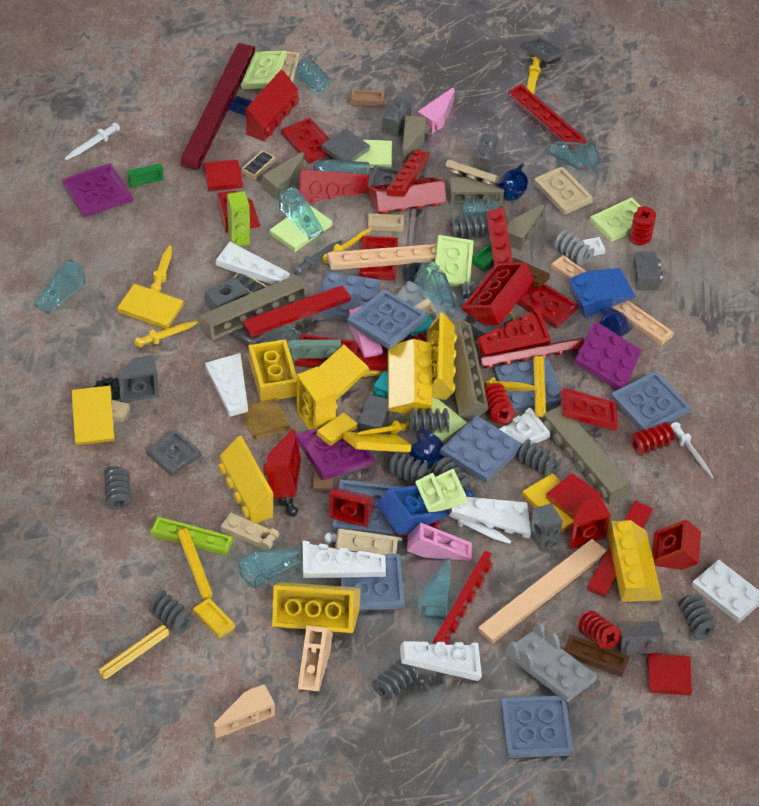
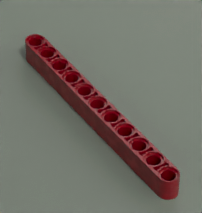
[181,43,255,170]

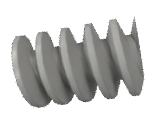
[554,229,595,266]

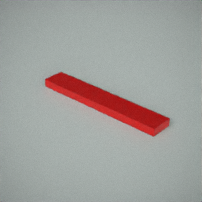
[508,84,586,152]
[243,285,351,337]
[587,501,653,598]

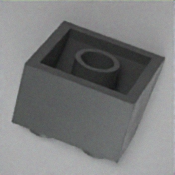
[118,355,159,403]

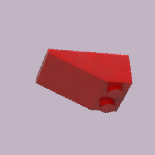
[263,429,302,498]

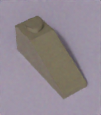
[402,115,429,163]
[262,152,304,199]
[449,177,504,205]
[508,204,545,251]

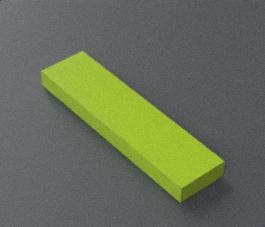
[150,516,234,556]

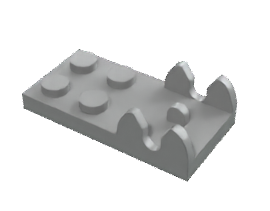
[396,281,470,322]
[506,623,597,702]

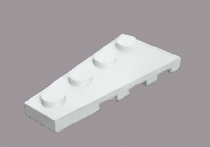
[215,242,290,285]
[205,353,248,417]
[499,408,550,446]
[449,497,531,539]
[400,641,482,681]

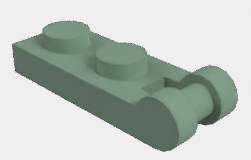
[288,340,341,361]

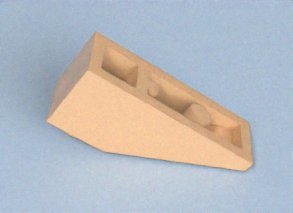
[298,626,333,692]
[213,684,275,739]

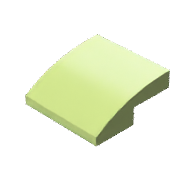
[415,469,469,512]

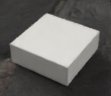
[583,237,605,256]

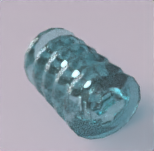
[296,57,331,92]
[463,198,499,220]

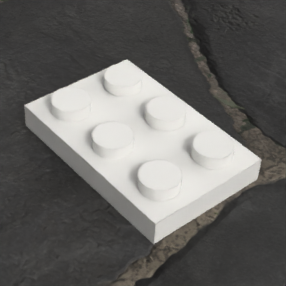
[692,560,759,624]

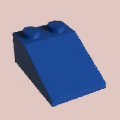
[569,268,635,318]
[376,485,450,535]

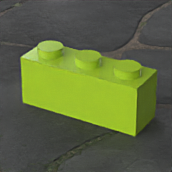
[227,191,250,246]

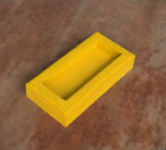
[316,412,358,446]
[193,598,235,639]

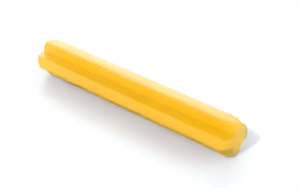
[534,356,546,418]
[178,528,213,600]
[98,625,169,679]

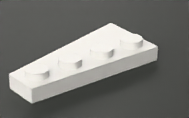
[303,541,386,578]

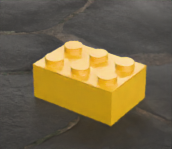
[249,339,297,402]
[297,366,338,430]

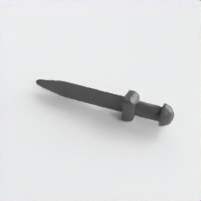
[293,240,342,276]

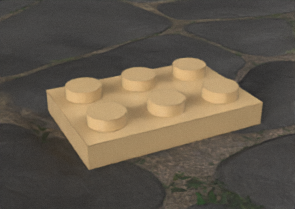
[446,160,504,186]
[533,166,593,215]

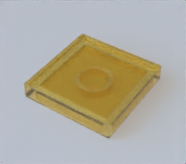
[241,398,290,440]

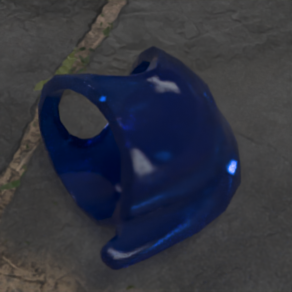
[499,163,528,201]
[599,308,633,337]
[408,429,445,469]

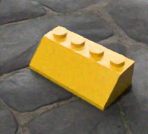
[427,312,457,400]
[388,339,432,415]
[218,436,273,523]
[607,520,662,602]
[272,582,361,633]

